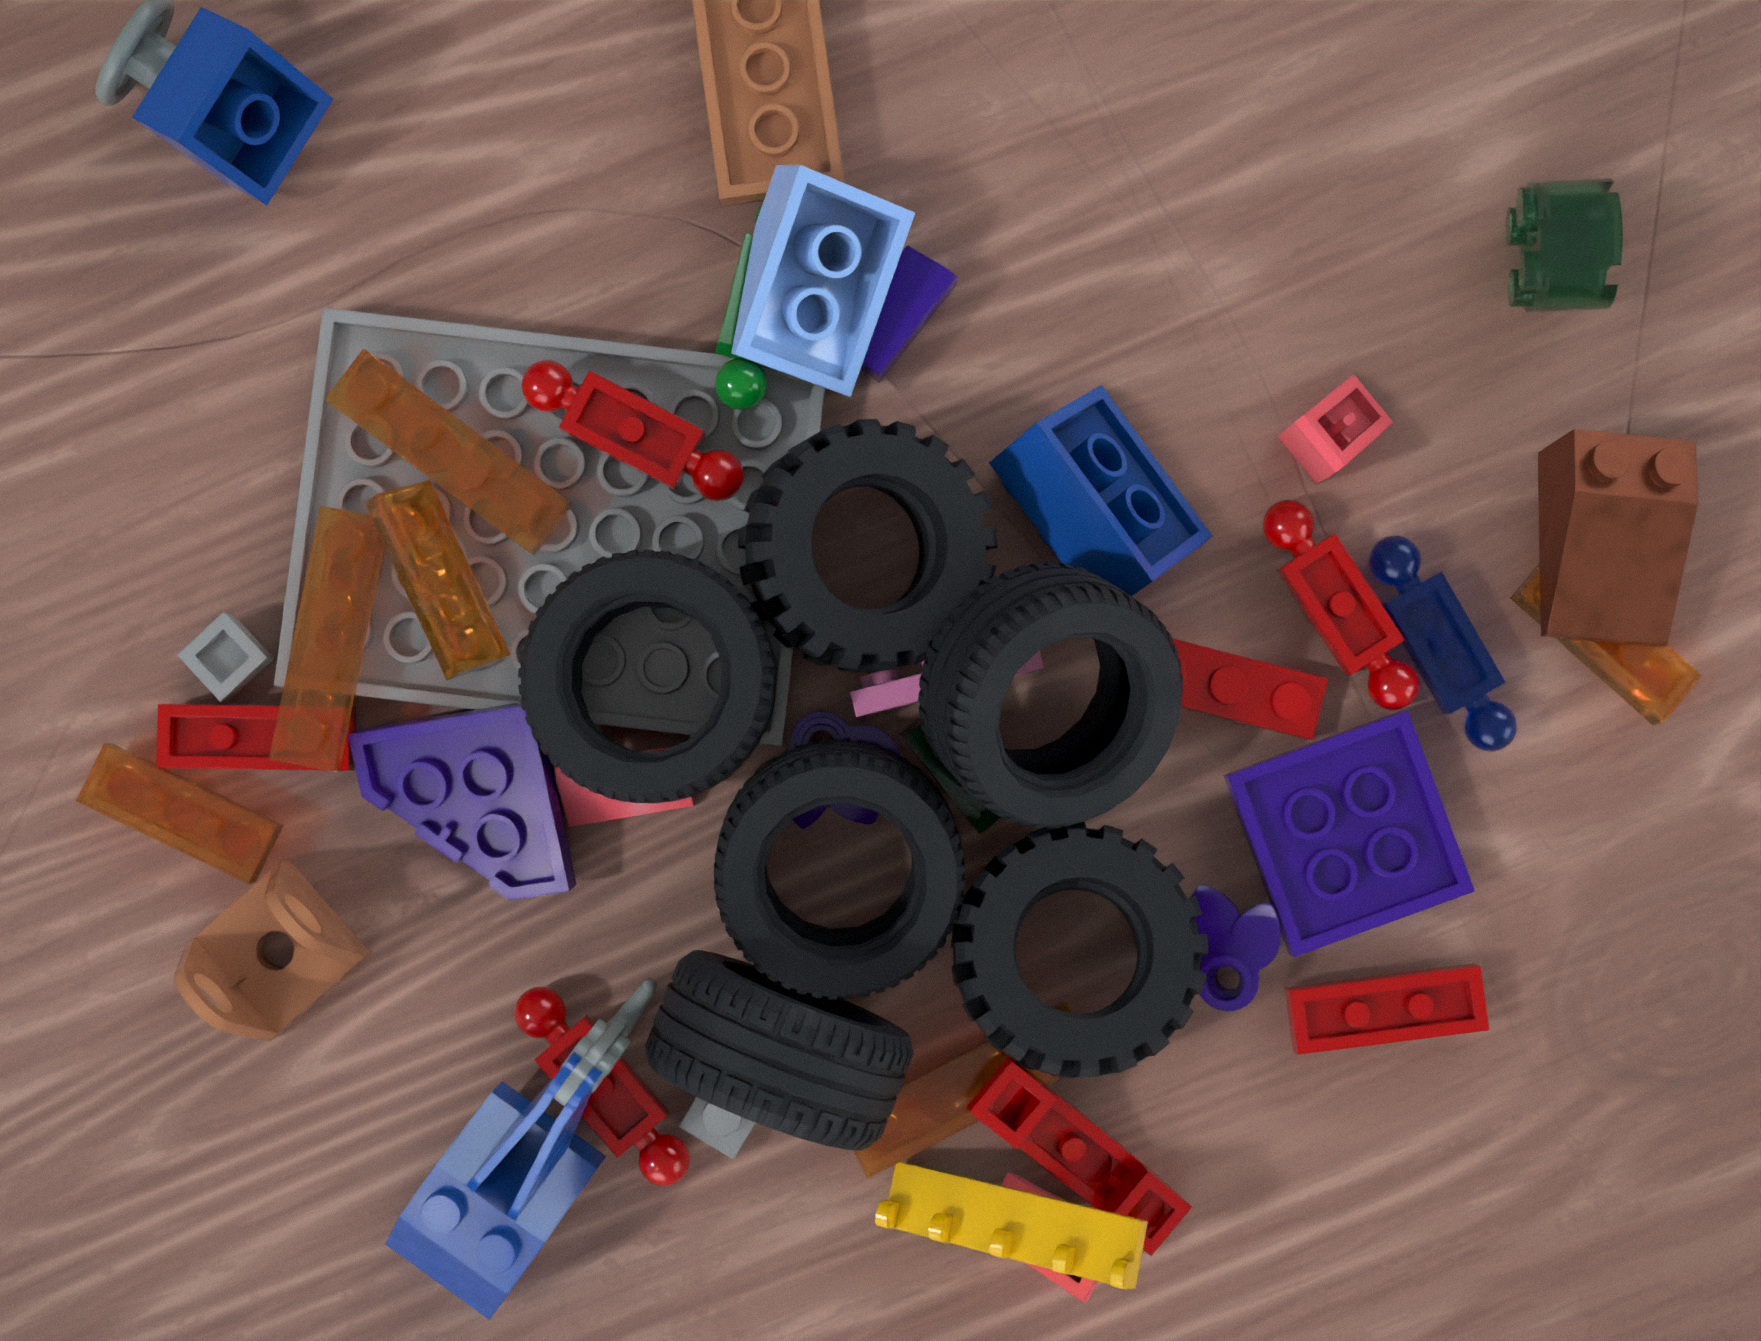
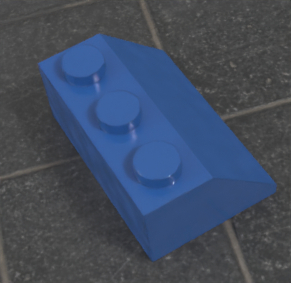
[989,385,1213,596]

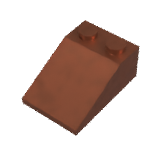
[1538,429,1698,648]

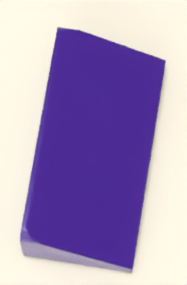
[861,245,958,383]

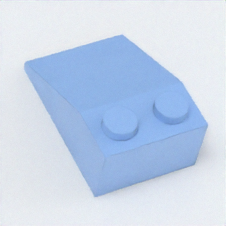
[731,165,915,397]

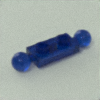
[1369,535,1517,752]

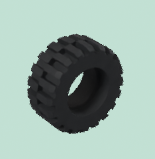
[738,419,998,672]
[950,822,1208,1078]

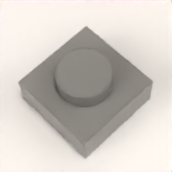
[177,611,274,702]
[679,1097,755,1160]

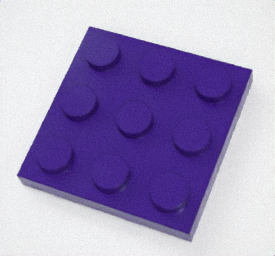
[1223,710,1475,957]

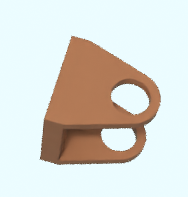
[174,859,371,1041]

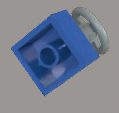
[95,0,333,206]

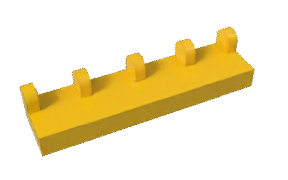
[875,1161,1148,1290]

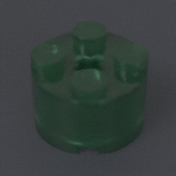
[1506,178,1623,312]

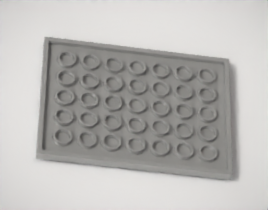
[274,308,826,746]

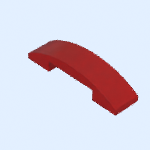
[966,1057,1192,1256]

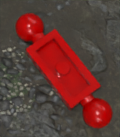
[521,360,744,501]
[1262,500,1419,710]
[514,987,690,1186]

